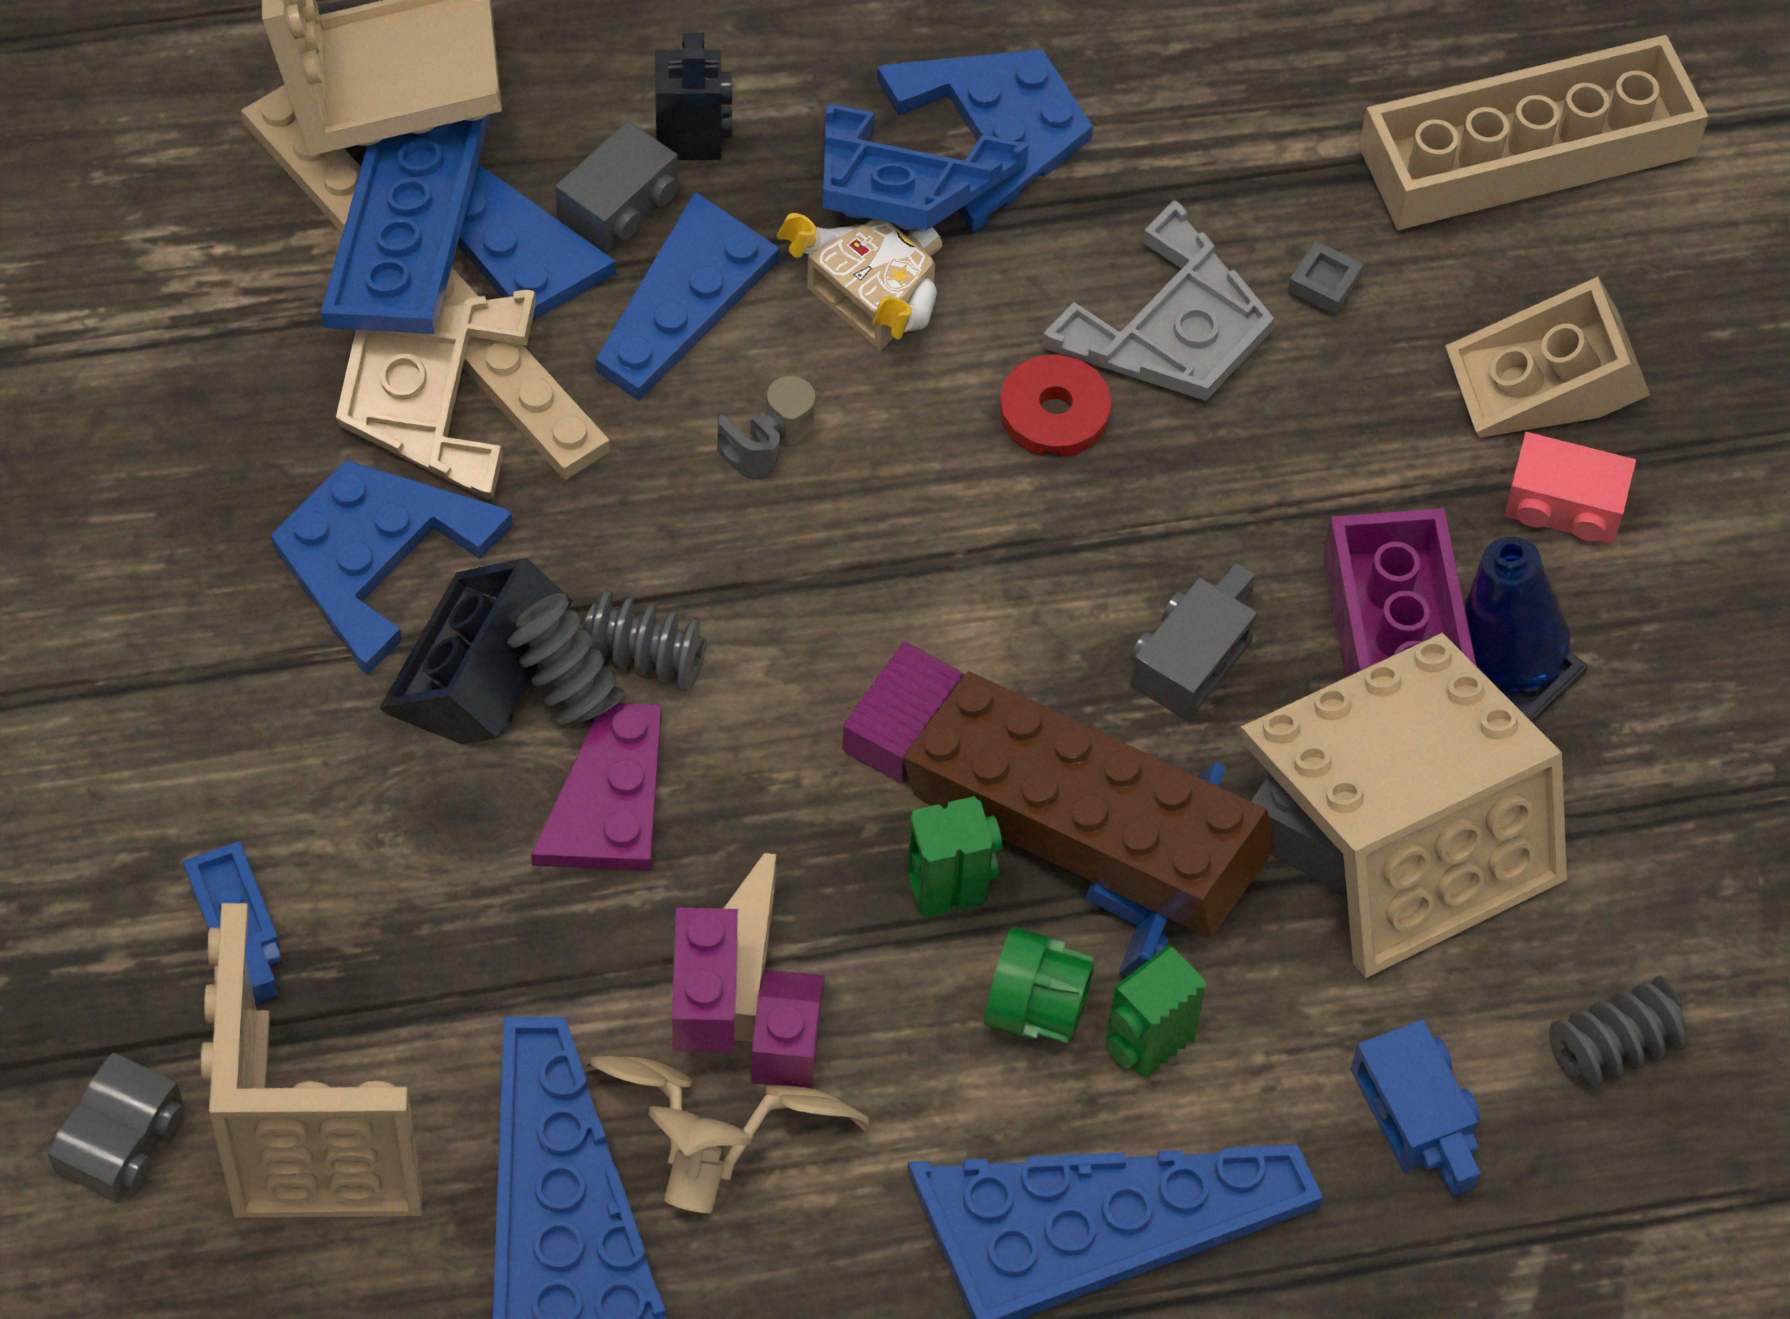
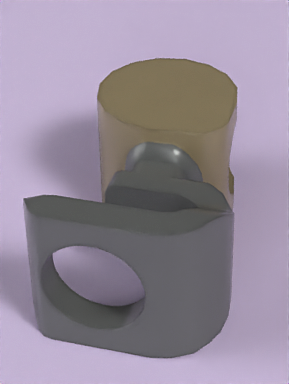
[717,376,816,479]

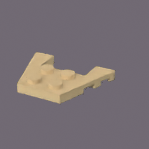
[336,290,537,501]

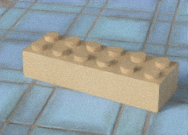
[1359,35,1709,230]

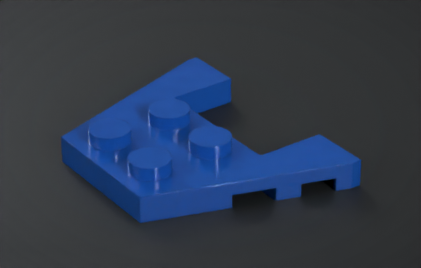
[877,49,1093,232]
[822,103,1029,230]
[271,460,513,675]

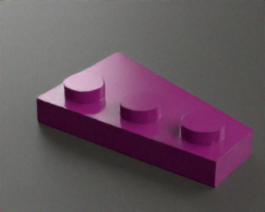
[531,703,661,871]

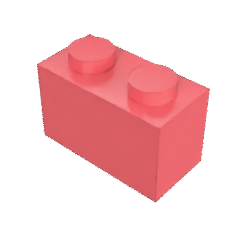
[1503,432,1636,544]

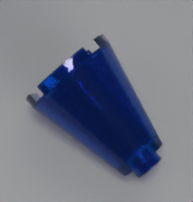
[1464,537,1570,692]

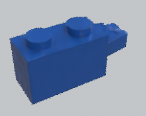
[1350,1019,1480,1197]

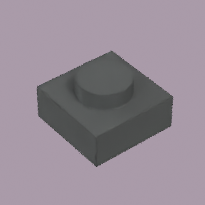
[1288,241,1364,315]

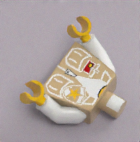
[776,213,942,350]

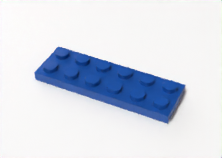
[321,114,491,334]

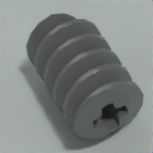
[582,589,707,692]
[507,593,625,725]
[1549,976,1687,1088]

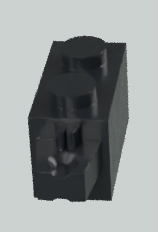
[655,33,732,160]

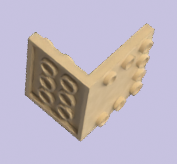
[262,0,502,156]
[1241,633,1567,978]
[201,903,423,1218]

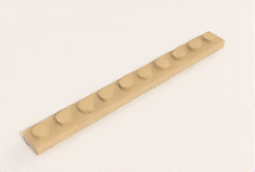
[241,85,610,481]

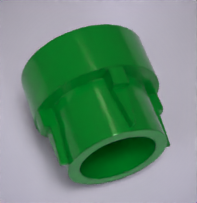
[984,926,1095,1043]

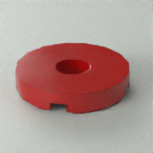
[1000,354,1112,457]

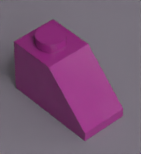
[751,969,825,1089]

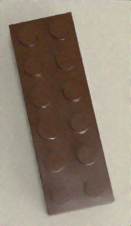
[903,671,1275,939]

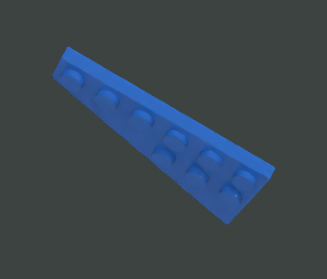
[493,1017,667,1319]

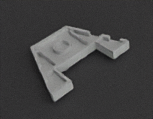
[1042,200,1274,401]

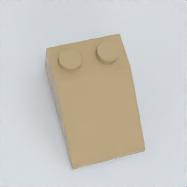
[1446,277,1650,438]

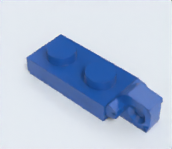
[183,841,282,1005]

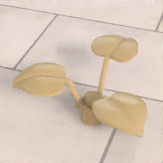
[584,1056,869,1213]

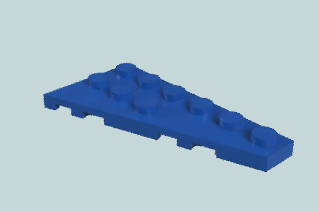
[907,1145,1323,1319]

